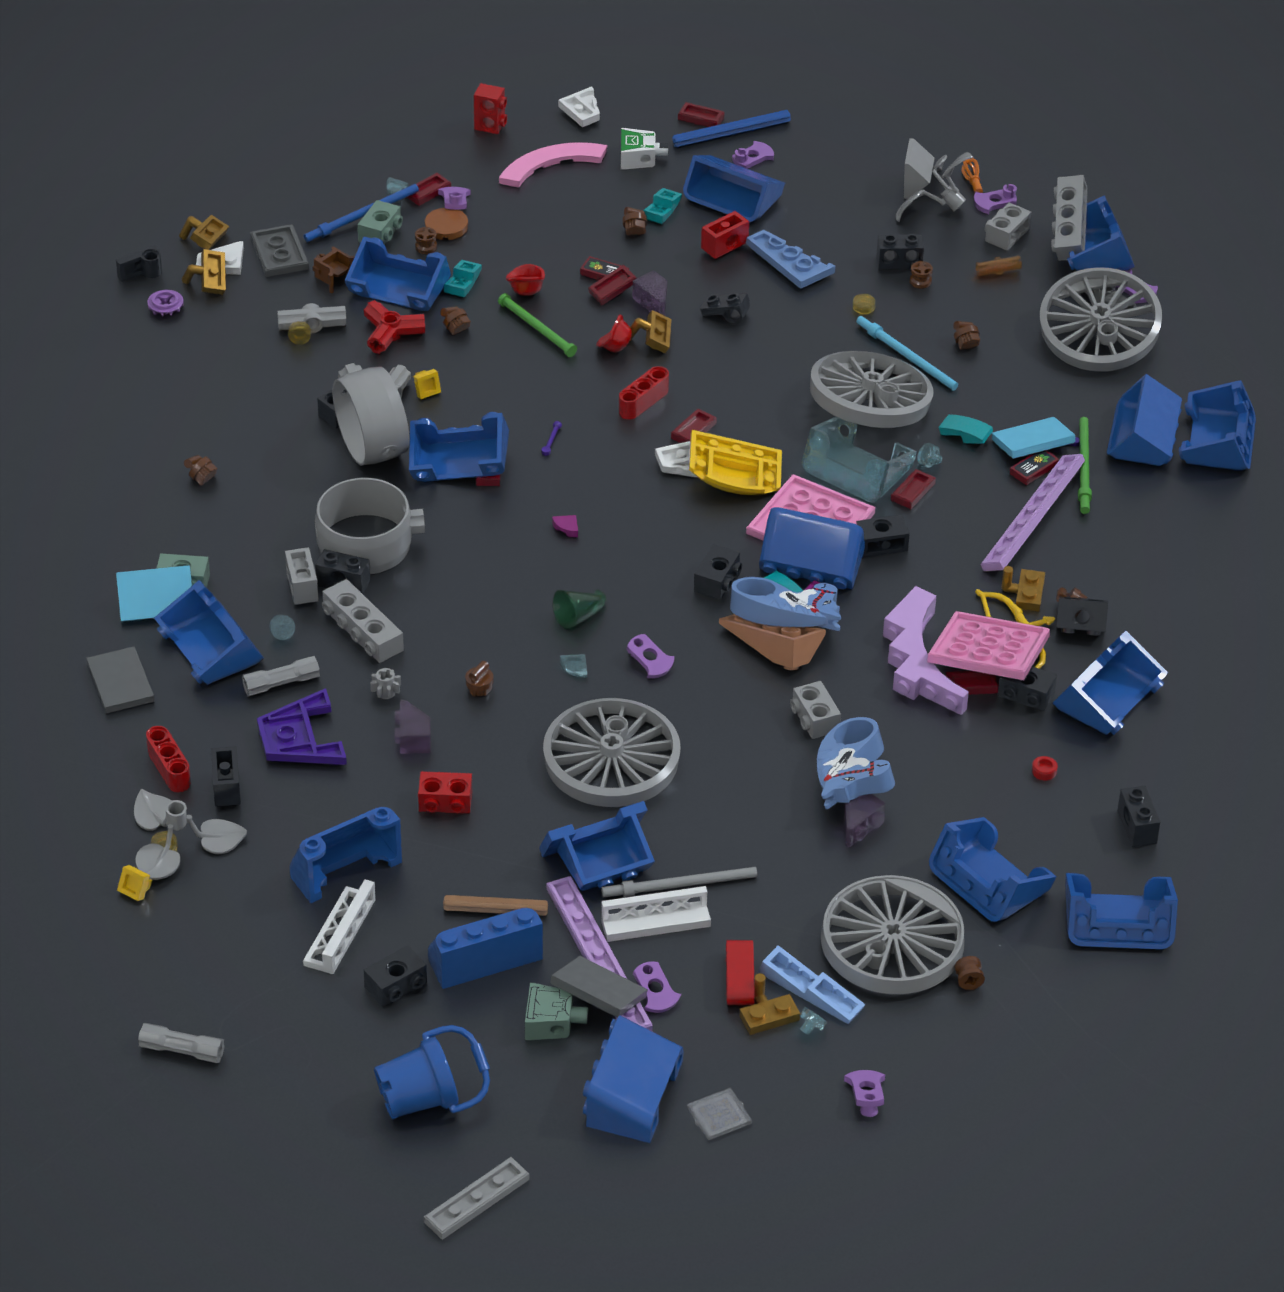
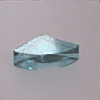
[387,177,408,195]
[560,654,587,677]

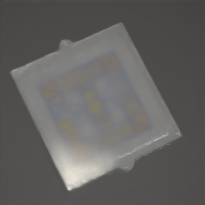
[687,1088,752,1140]

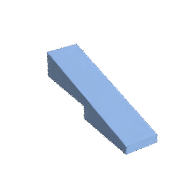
[758,946,865,1024]

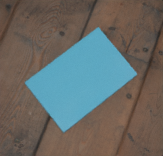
[992,417,1075,459]
[116,565,192,622]

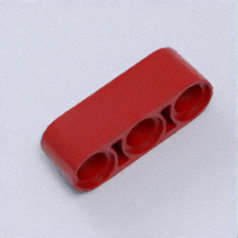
[619,366,669,420]
[146,726,191,792]
[726,940,754,1005]

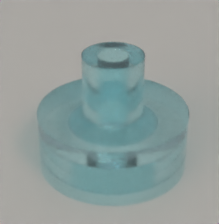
[917,443,942,468]
[269,614,295,640]
[799,1006,827,1035]

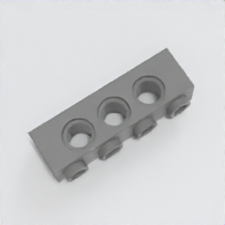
[1051,175,1087,261]
[322,579,404,663]

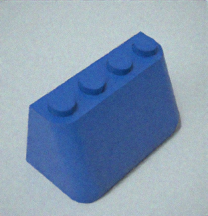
[683,155,785,222]
[1107,374,1182,466]
[759,507,865,589]
[428,908,543,989]

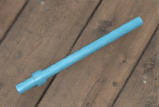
[856,316,958,391]

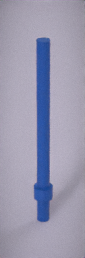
[303,184,419,242]

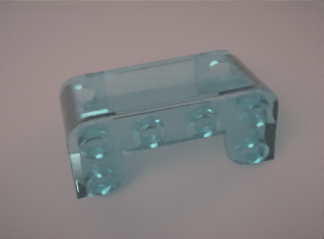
[802,416,917,503]

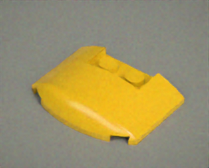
[689,430,782,495]

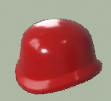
[506,264,545,296]
[596,314,632,353]

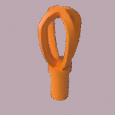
[961,158,983,193]

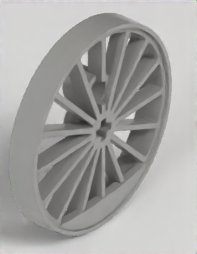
[1040,268,1162,371]
[810,351,933,428]
[543,698,681,807]
[821,875,964,994]

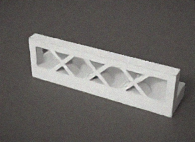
[303,879,375,974]
[602,886,711,942]

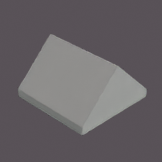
[904,138,934,199]

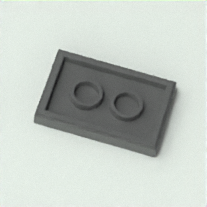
[250,224,309,277]
[86,646,155,713]
[550,956,648,1018]

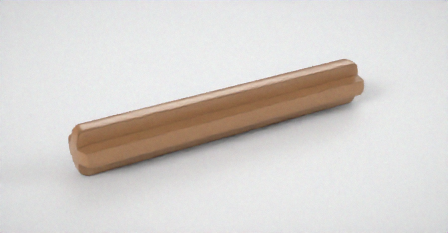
[443,895,548,916]

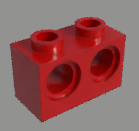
[474,83,507,134]
[418,772,472,813]

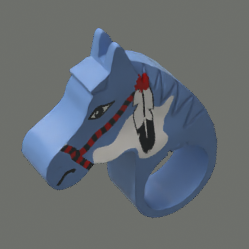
[730,577,841,631]
[817,717,895,809]

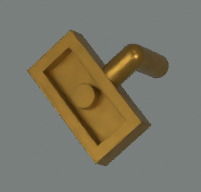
[179,215,229,250]
[182,249,226,295]
[630,310,671,353]
[1001,566,1045,612]
[739,973,800,1035]

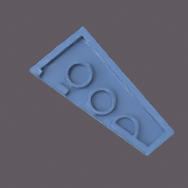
[746,230,835,289]

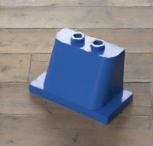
[539,801,655,891]

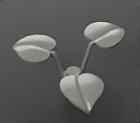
[896,152,974,222]
[134,789,247,880]

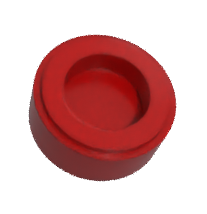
[1032,756,1058,780]

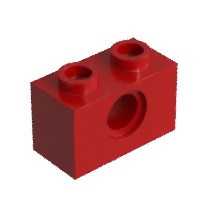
[701,211,749,259]

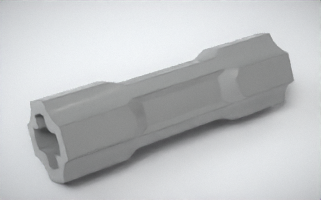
[242,656,320,696]
[138,1023,225,1063]

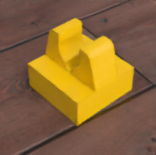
[413,369,441,399]
[117,865,152,901]

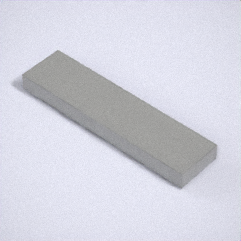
[424,1157,529,1240]

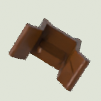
[312,246,355,293]

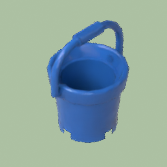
[374,1025,490,1119]

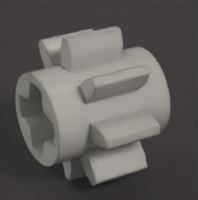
[370,668,401,699]

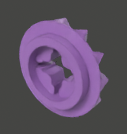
[148,290,184,317]

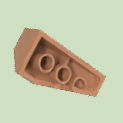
[719,614,826,670]

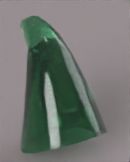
[552,589,606,628]

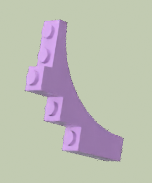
[883,586,969,715]

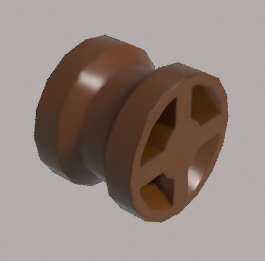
[415,227,437,254]
[910,261,933,289]
[955,956,985,990]

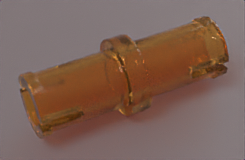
[976,255,1022,277]

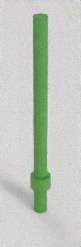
[1078,417,1092,514]

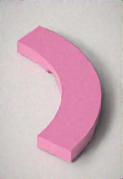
[499,143,607,188]

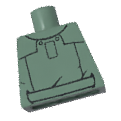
[525,983,588,1040]

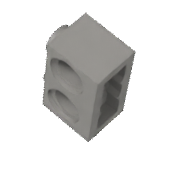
[984,203,1031,251]
[285,547,318,605]
[790,681,841,739]

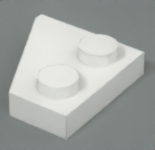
[558,87,600,127]
[196,241,244,275]
[655,441,698,478]

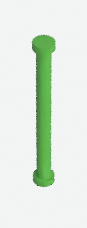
[498,293,577,357]

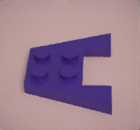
[257,688,347,765]

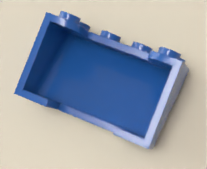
[345,237,451,311]
[409,412,509,481]
[583,1015,683,1143]

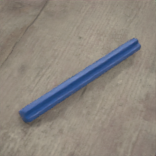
[672,110,791,147]

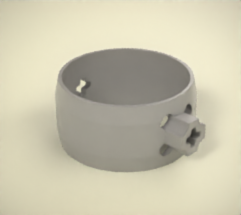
[332,363,410,465]
[315,478,425,574]

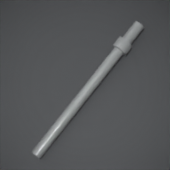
[601,867,757,898]

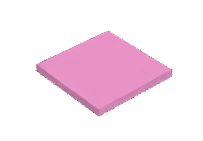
[746,474,875,541]
[927,611,1050,680]

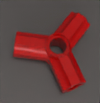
[364,300,425,354]

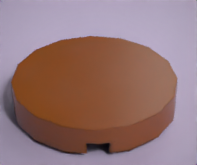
[425,208,468,240]

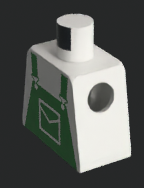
[621,128,668,169]

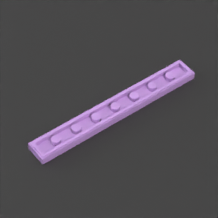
[981,454,1085,571]
[547,876,653,1031]

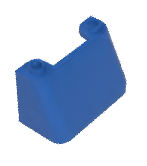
[1067,195,1135,271]
[1179,380,1256,471]
[154,580,264,685]
[1052,631,1168,735]
[289,807,402,903]
[929,817,1057,921]
[1065,873,1178,949]

